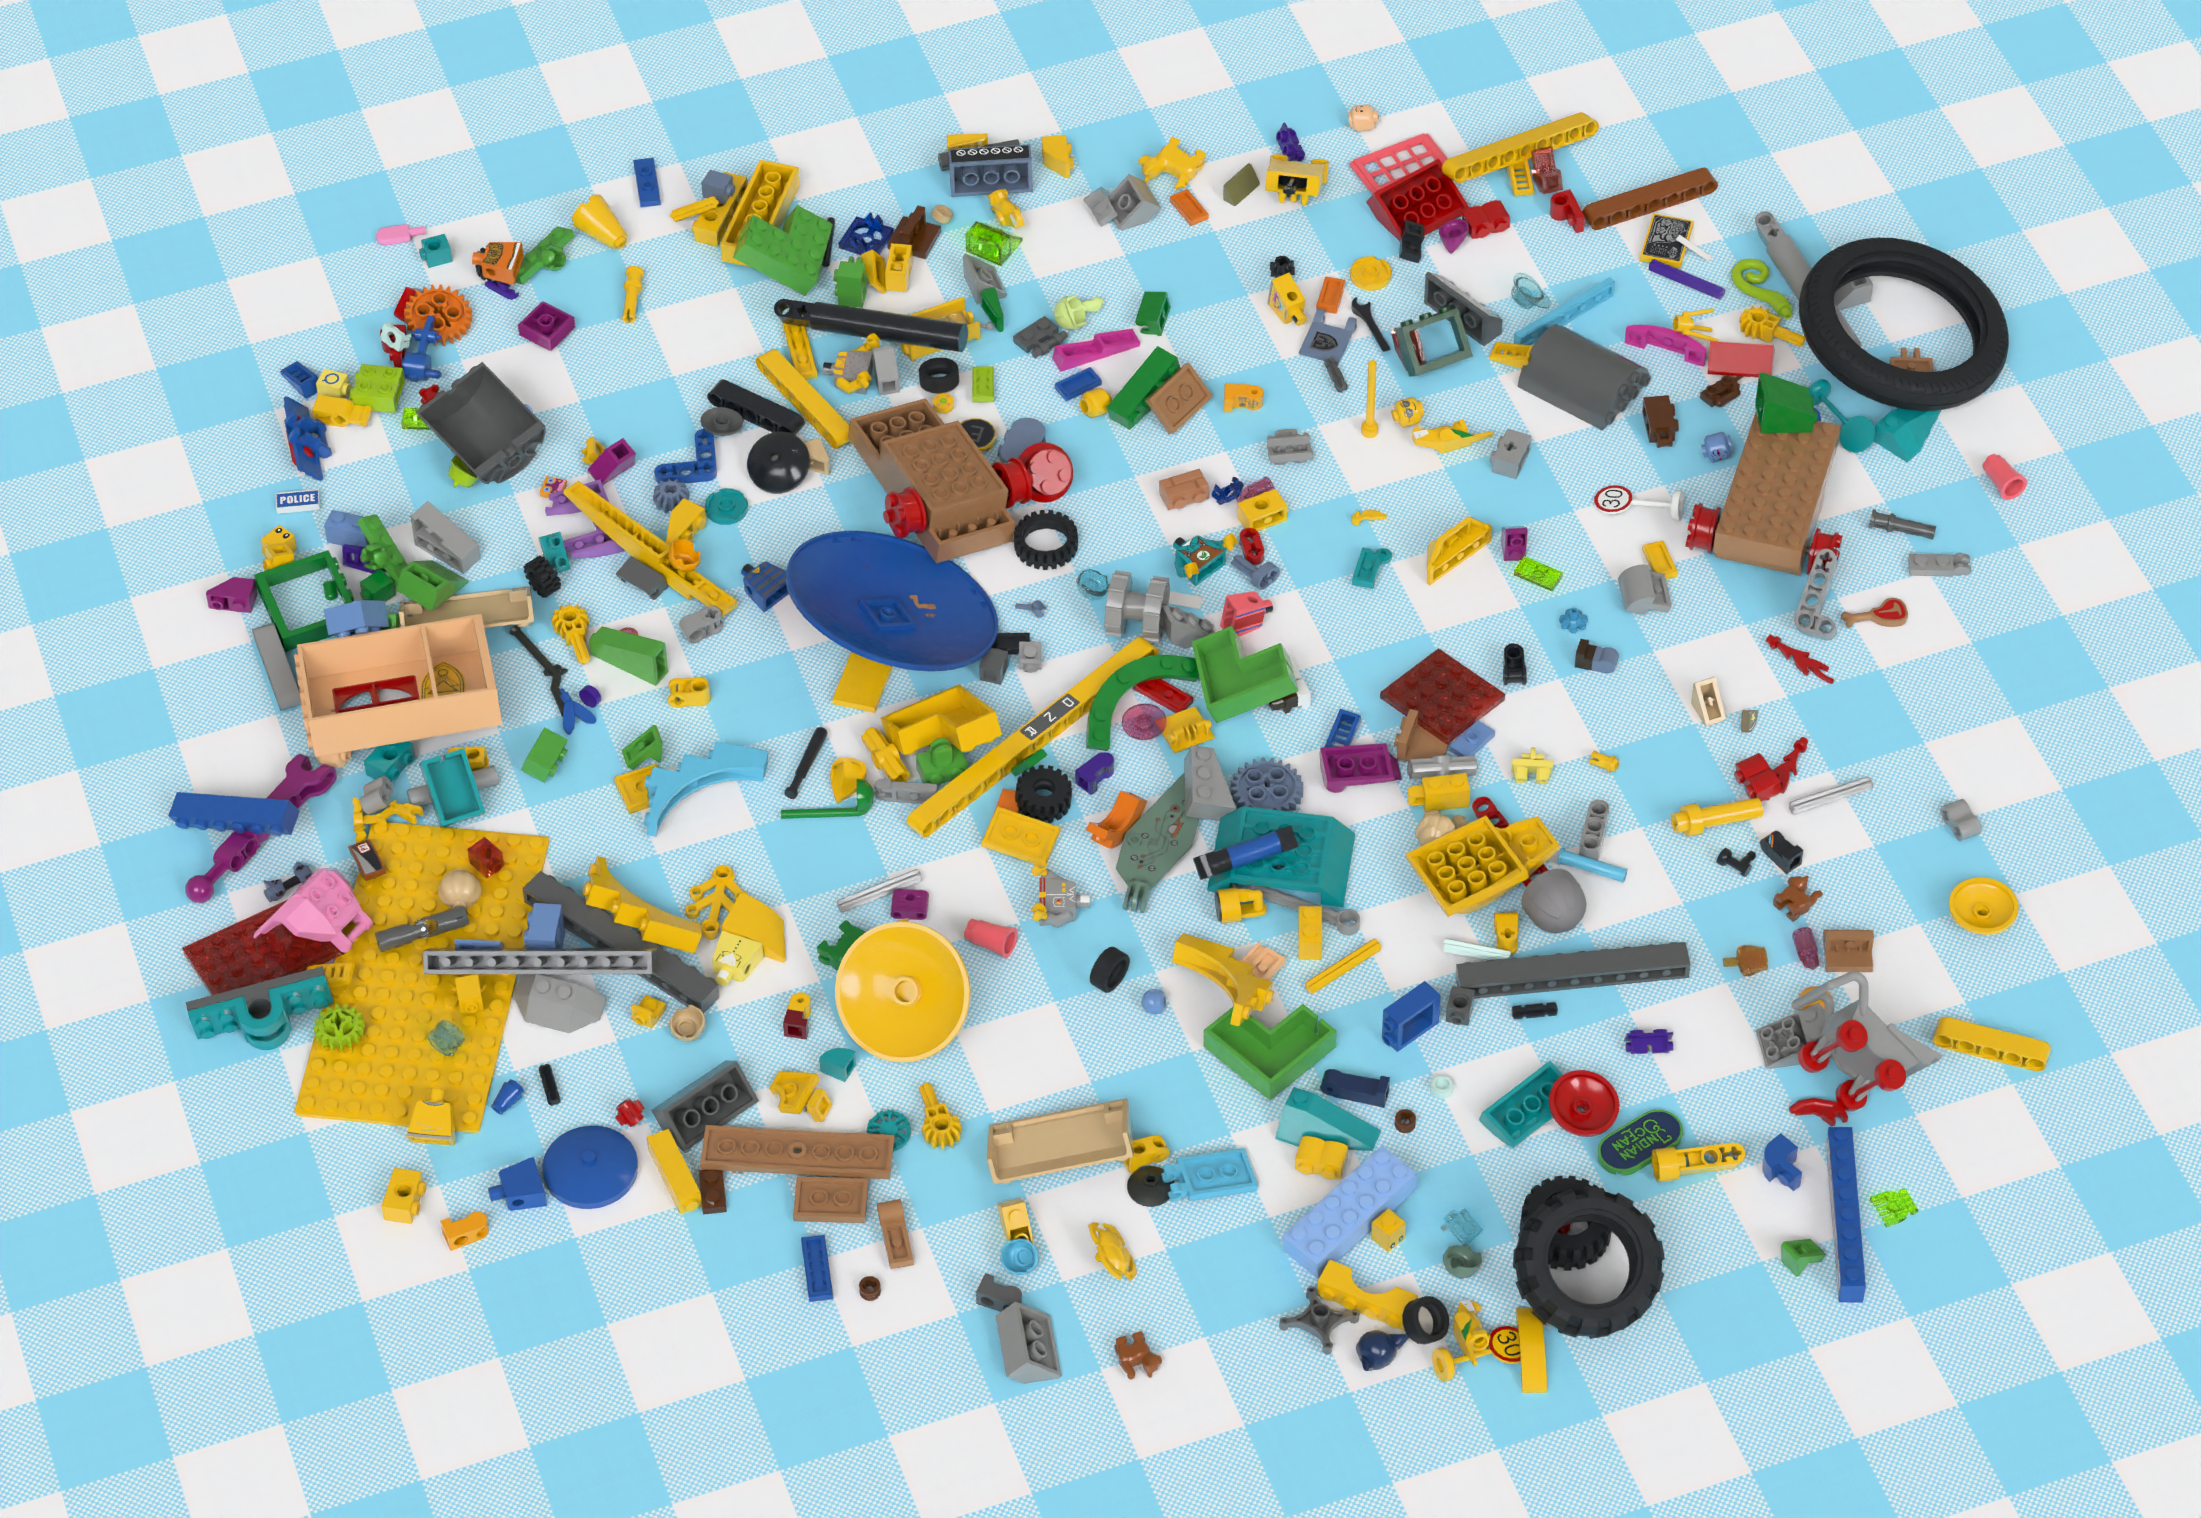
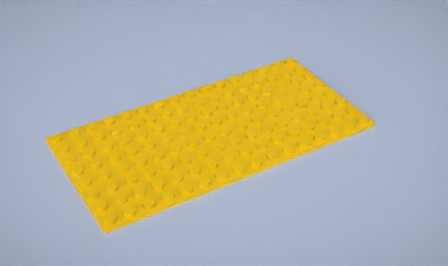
[295,822,549,1133]

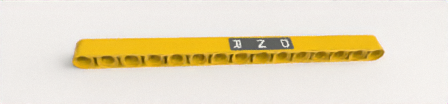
[906,636,1159,838]

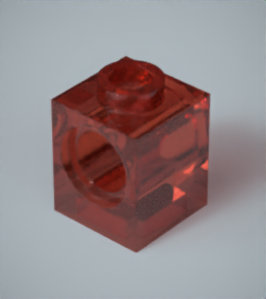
[467,837,504,878]

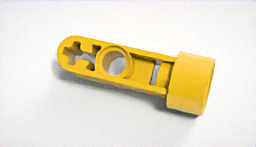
[1652,1143,1745,1182]

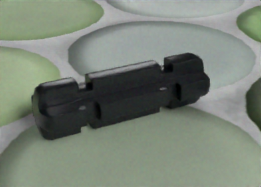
[1511,1002,1558,1020]
[539,1064,560,1106]

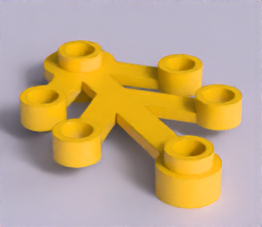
[685,865,748,940]

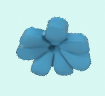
[1559,608,1588,633]

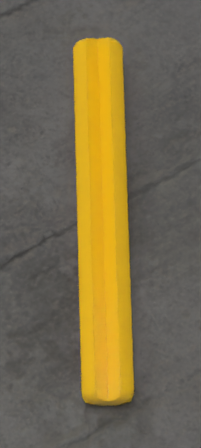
[1305,939,1381,994]

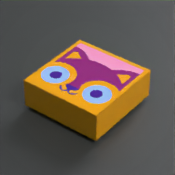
[540,476,567,498]

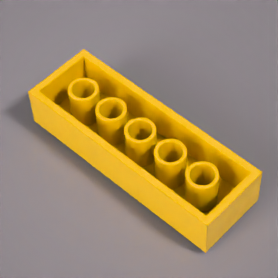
[720,160,800,267]

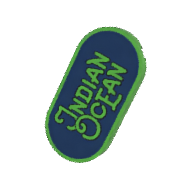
[1598,1110,1683,1175]

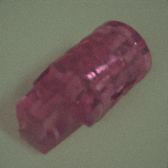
[1234,476,1275,503]
[1792,927,1819,970]

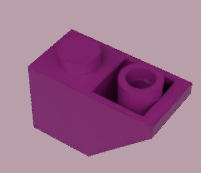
[587,438,636,485]
[1501,526,1528,561]
[206,577,258,613]

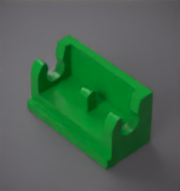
[1135,292,1171,336]

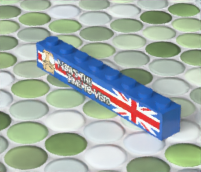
[1826,1127,1866,1303]

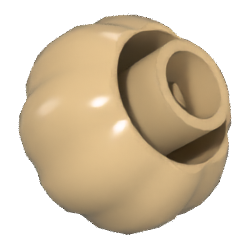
[438,869,481,910]

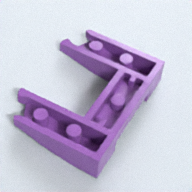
[545,479,625,559]

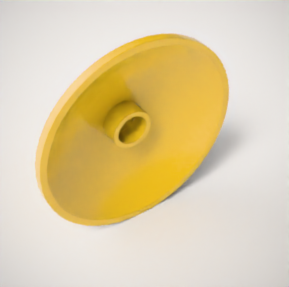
[835,918,971,1062]

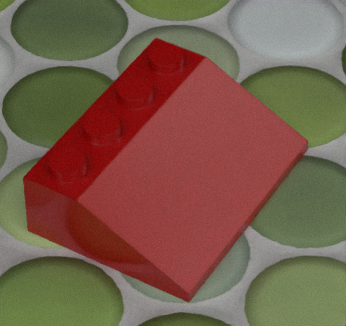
[1366,158,1470,241]

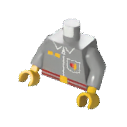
[1031,858,1090,928]

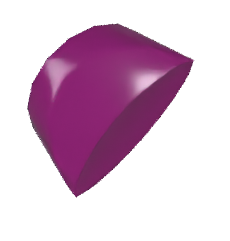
[1439,219,1469,254]

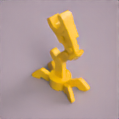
[352,797,423,843]

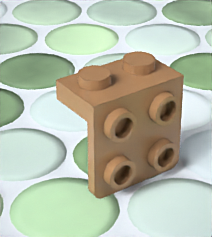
[1394,709,1451,762]

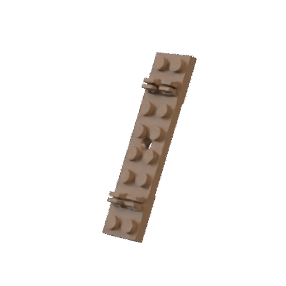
[700,1125,895,1180]

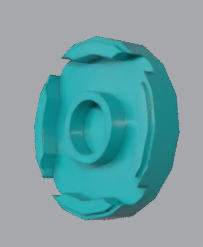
[705,488,748,525]

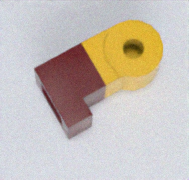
[783,992,811,1040]

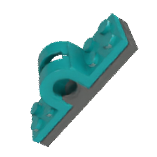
[186,966,334,1050]

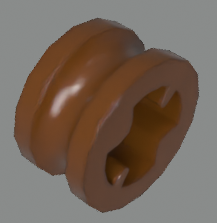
[1395,1109,1416,1133]
[859,1276,881,1301]

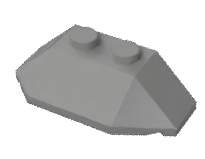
[513,974,607,1033]

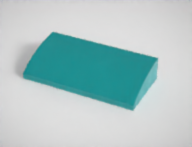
[1479,1061,1563,1148]

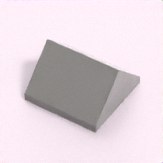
[963,253,1007,305]

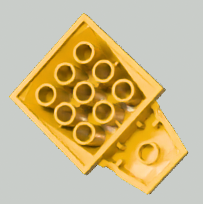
[1405,815,1560,917]

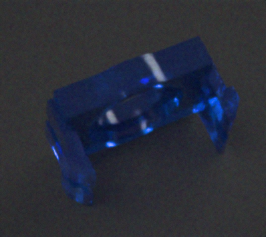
[1211,477,1244,505]

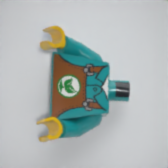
[1173,534,1238,586]

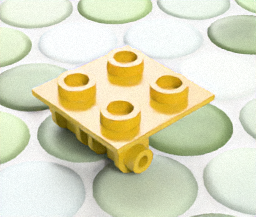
[1155,706,1215,753]

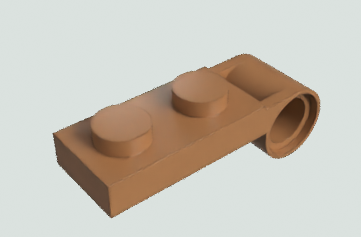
[877,1199,914,1269]

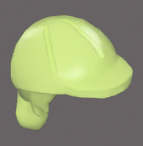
[1054,295,1104,330]

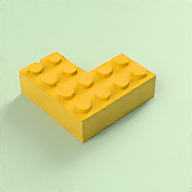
[880,684,1002,755]

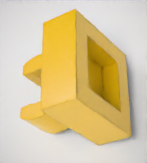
[581,436,606,465]
[806,1088,833,1122]

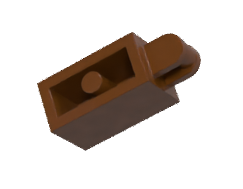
[1642,395,1679,448]

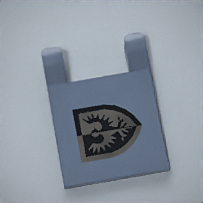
[1299,308,1357,365]

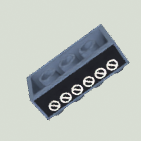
[948,144,1033,197]

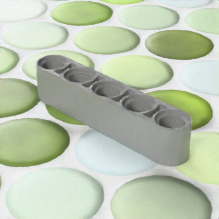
[252,623,302,711]

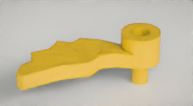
[1351,509,1387,525]

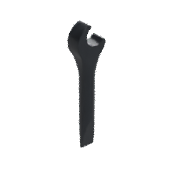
[1351,297,1390,352]

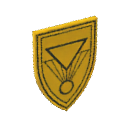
[420,661,465,699]

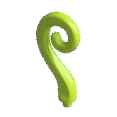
[1731,259,1793,319]

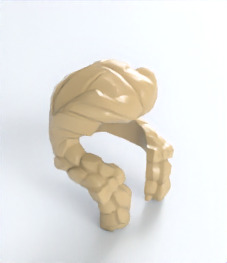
[1415,810,1468,846]

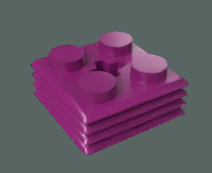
[517,301,576,351]

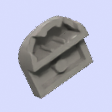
[1267,429,1313,465]

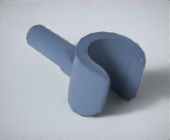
[1015,600,1047,618]

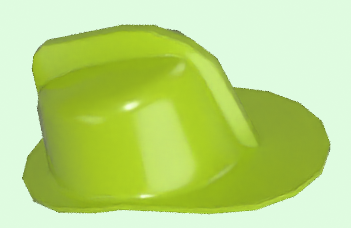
[448,455,478,488]

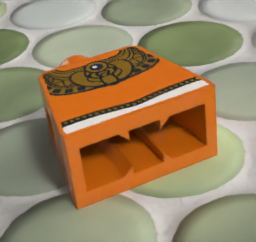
[472,242,524,285]

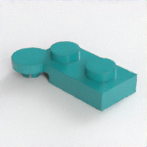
[1352,548,1392,589]

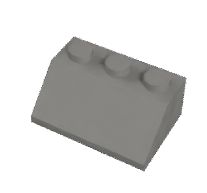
[996,1301,1062,1384]

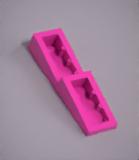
[1052,329,1141,372]

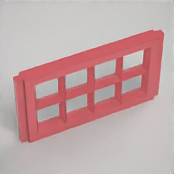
[1349,133,1448,194]

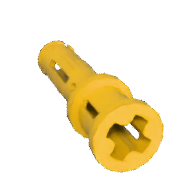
[622,266,644,323]

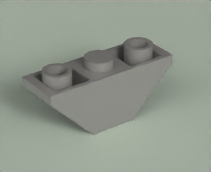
[1163,604,1215,649]

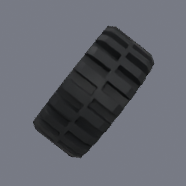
[1520,1175,1612,1271]

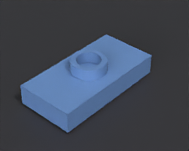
[1449,720,1495,757]

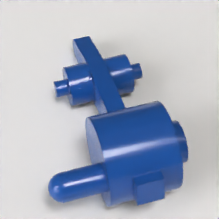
[401,315,442,382]

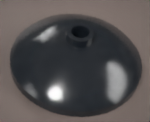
[747,431,810,494]

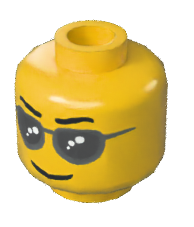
[1391,397,1424,428]

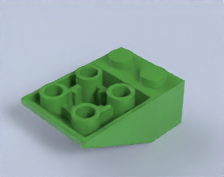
[396,560,469,611]

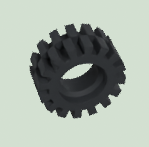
[523,555,561,598]

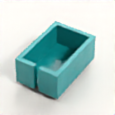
[419,748,485,828]

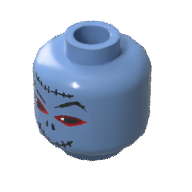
[1701,432,1734,463]

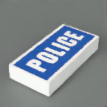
[276,489,320,514]

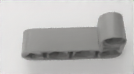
[1794,549,1838,641]

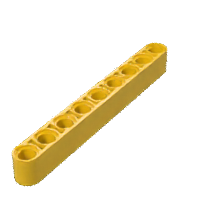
[1442,112,1599,183]

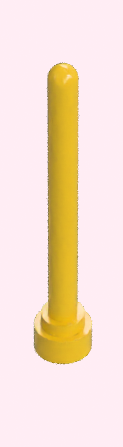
[1361,360,1378,438]

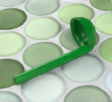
[781,778,874,819]

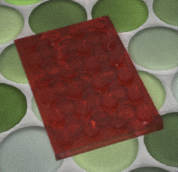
[182,900,345,995]

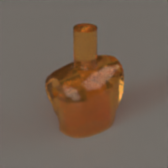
[1723,945,1768,977]

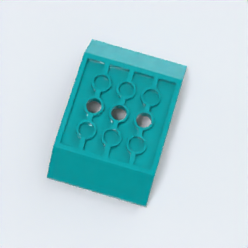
[1207,806,1355,907]

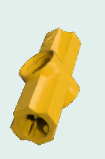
[861,727,910,782]

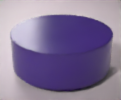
[579,685,601,708]

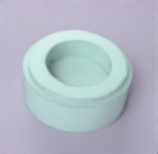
[1430,1075,1454,1099]

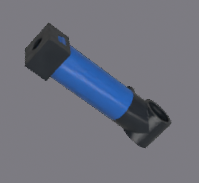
[1193,825,1299,880]

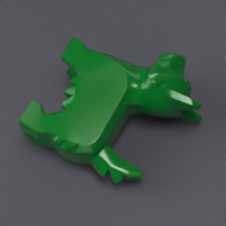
[817,920,866,970]

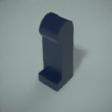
[1320,1069,1390,1108]

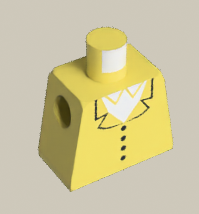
[712,930,764,986]

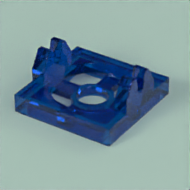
[838,212,894,255]

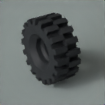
[1015,765,1072,823]

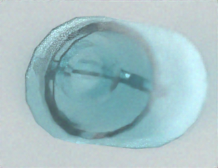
[1511,273,1551,309]

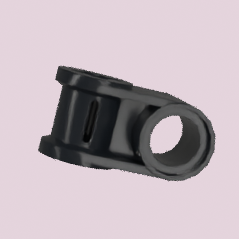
[1503,643,1527,685]

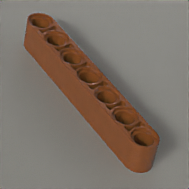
[1582,167,1718,230]

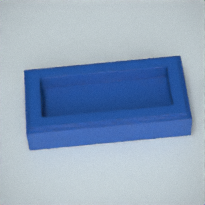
[1055,367,1102,402]

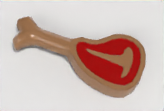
[1841,598,1908,628]

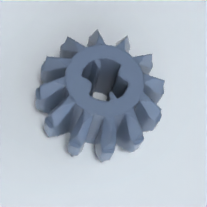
[653,479,690,514]

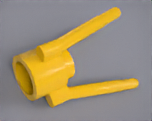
[1673,308,1718,342]

